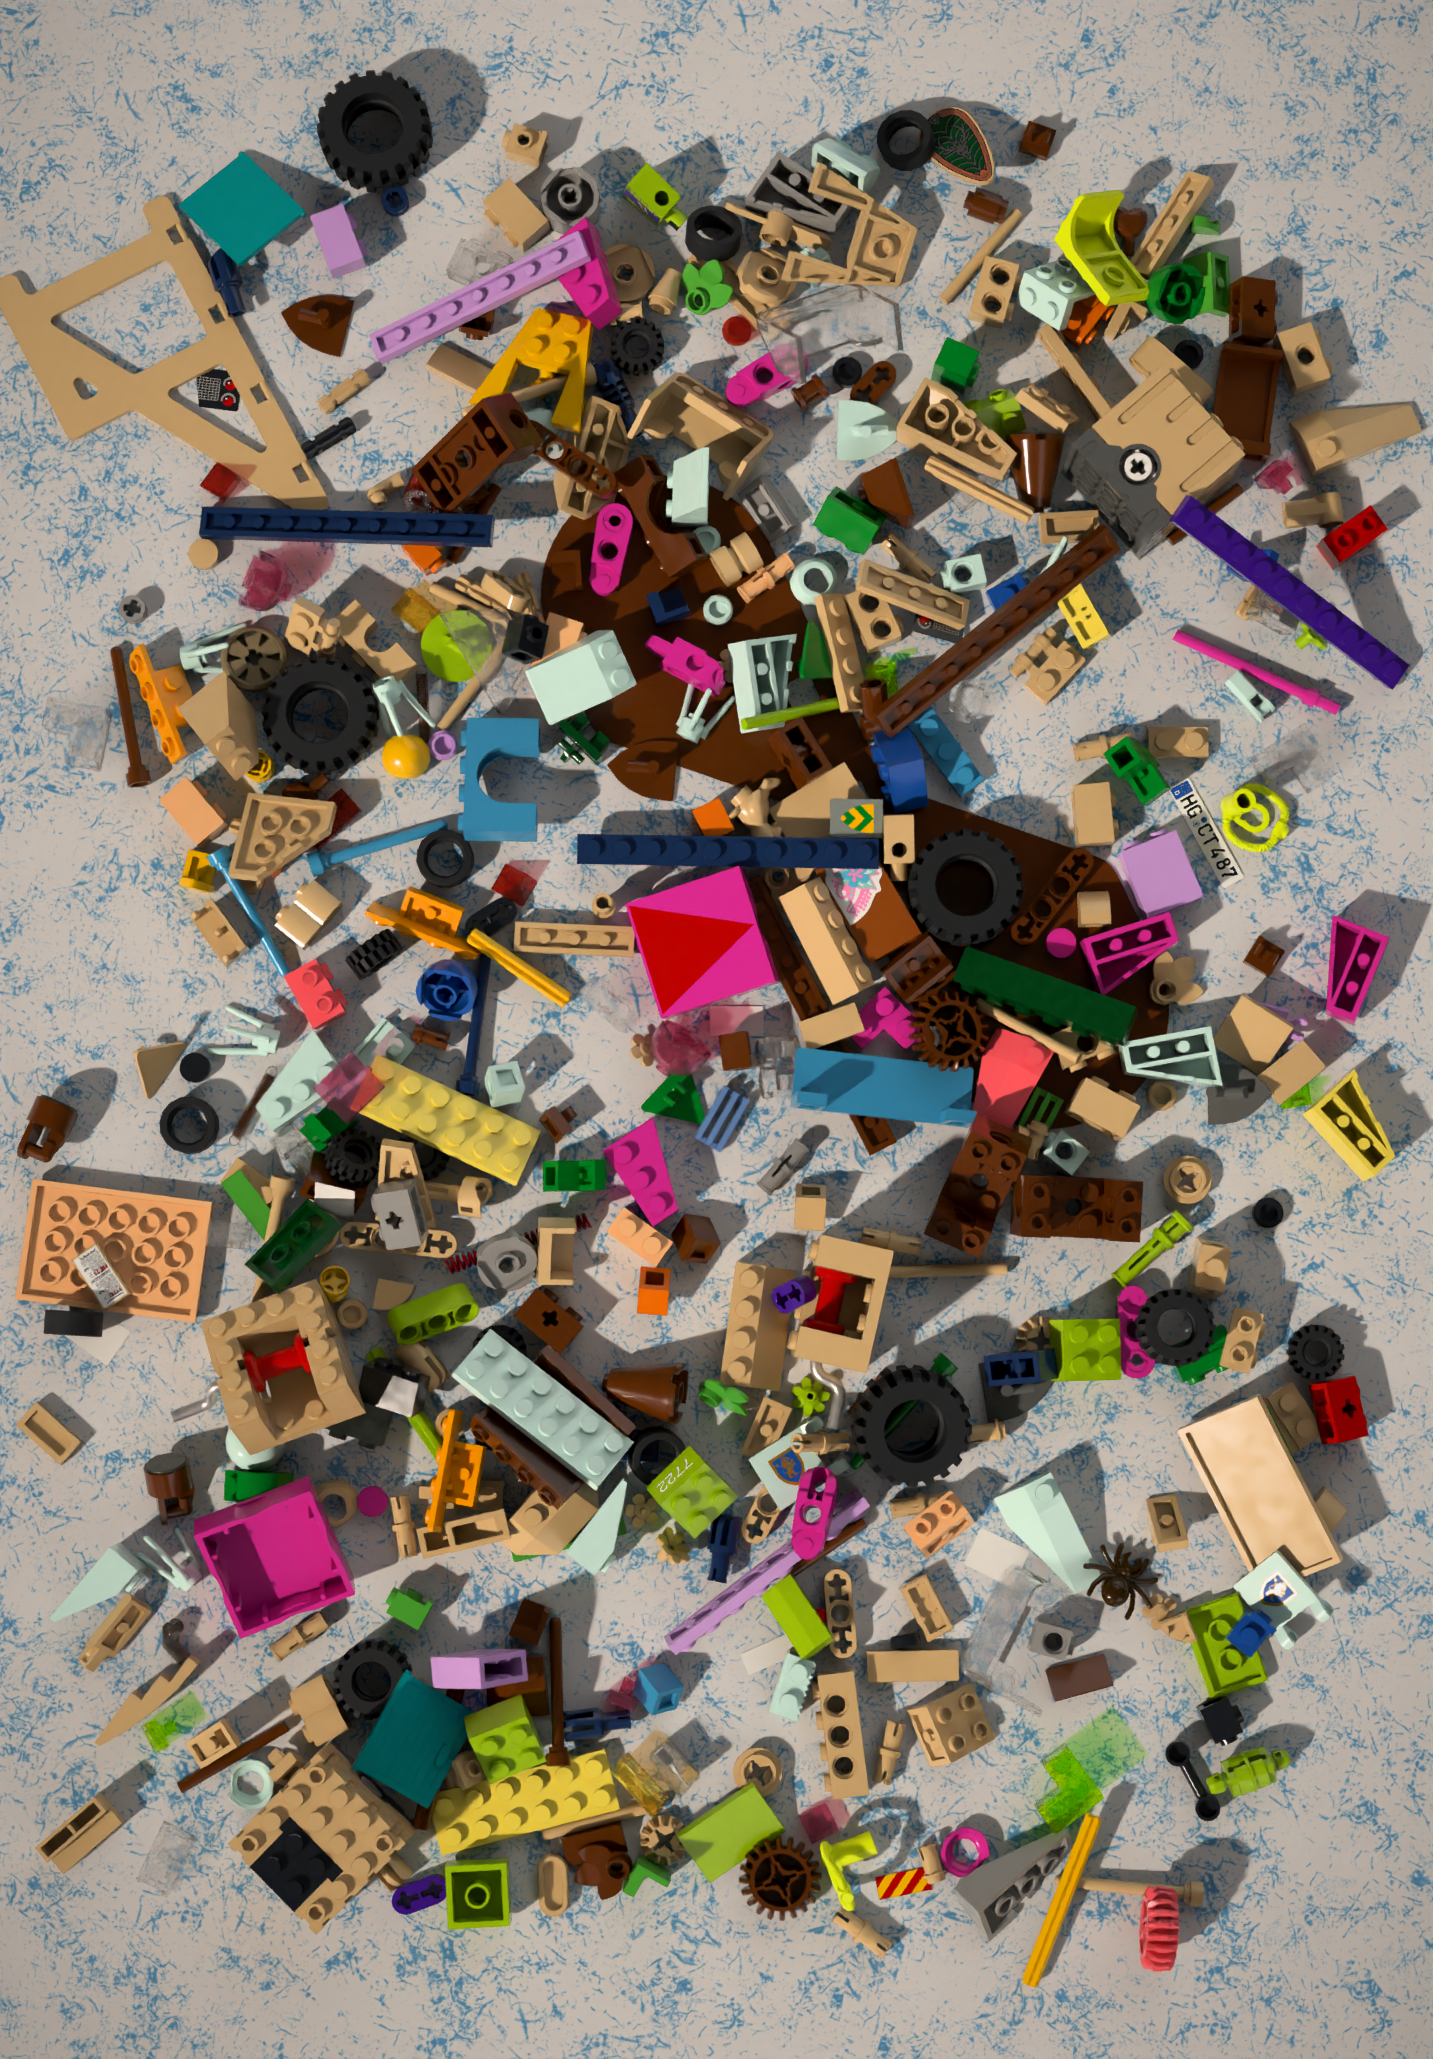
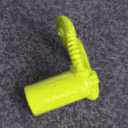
[1220,782,1290,853]
[820,1831,878,1911]

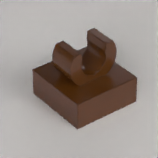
[1018,121,1056,161]
[1242,935,1285,977]
[539,1105,577,1143]

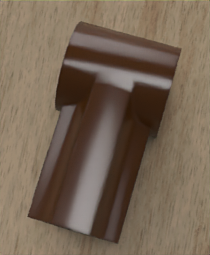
[859,678,888,740]

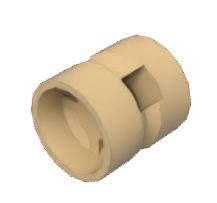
[708,532,764,587]

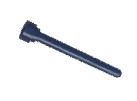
[455,953,491,1096]

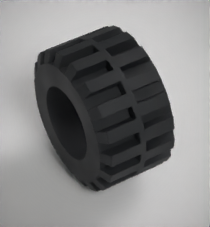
[1135,1289,1216,1366]
[333,1639,413,1720]

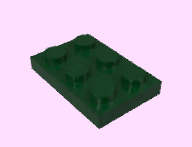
[245,1198,342,1294]

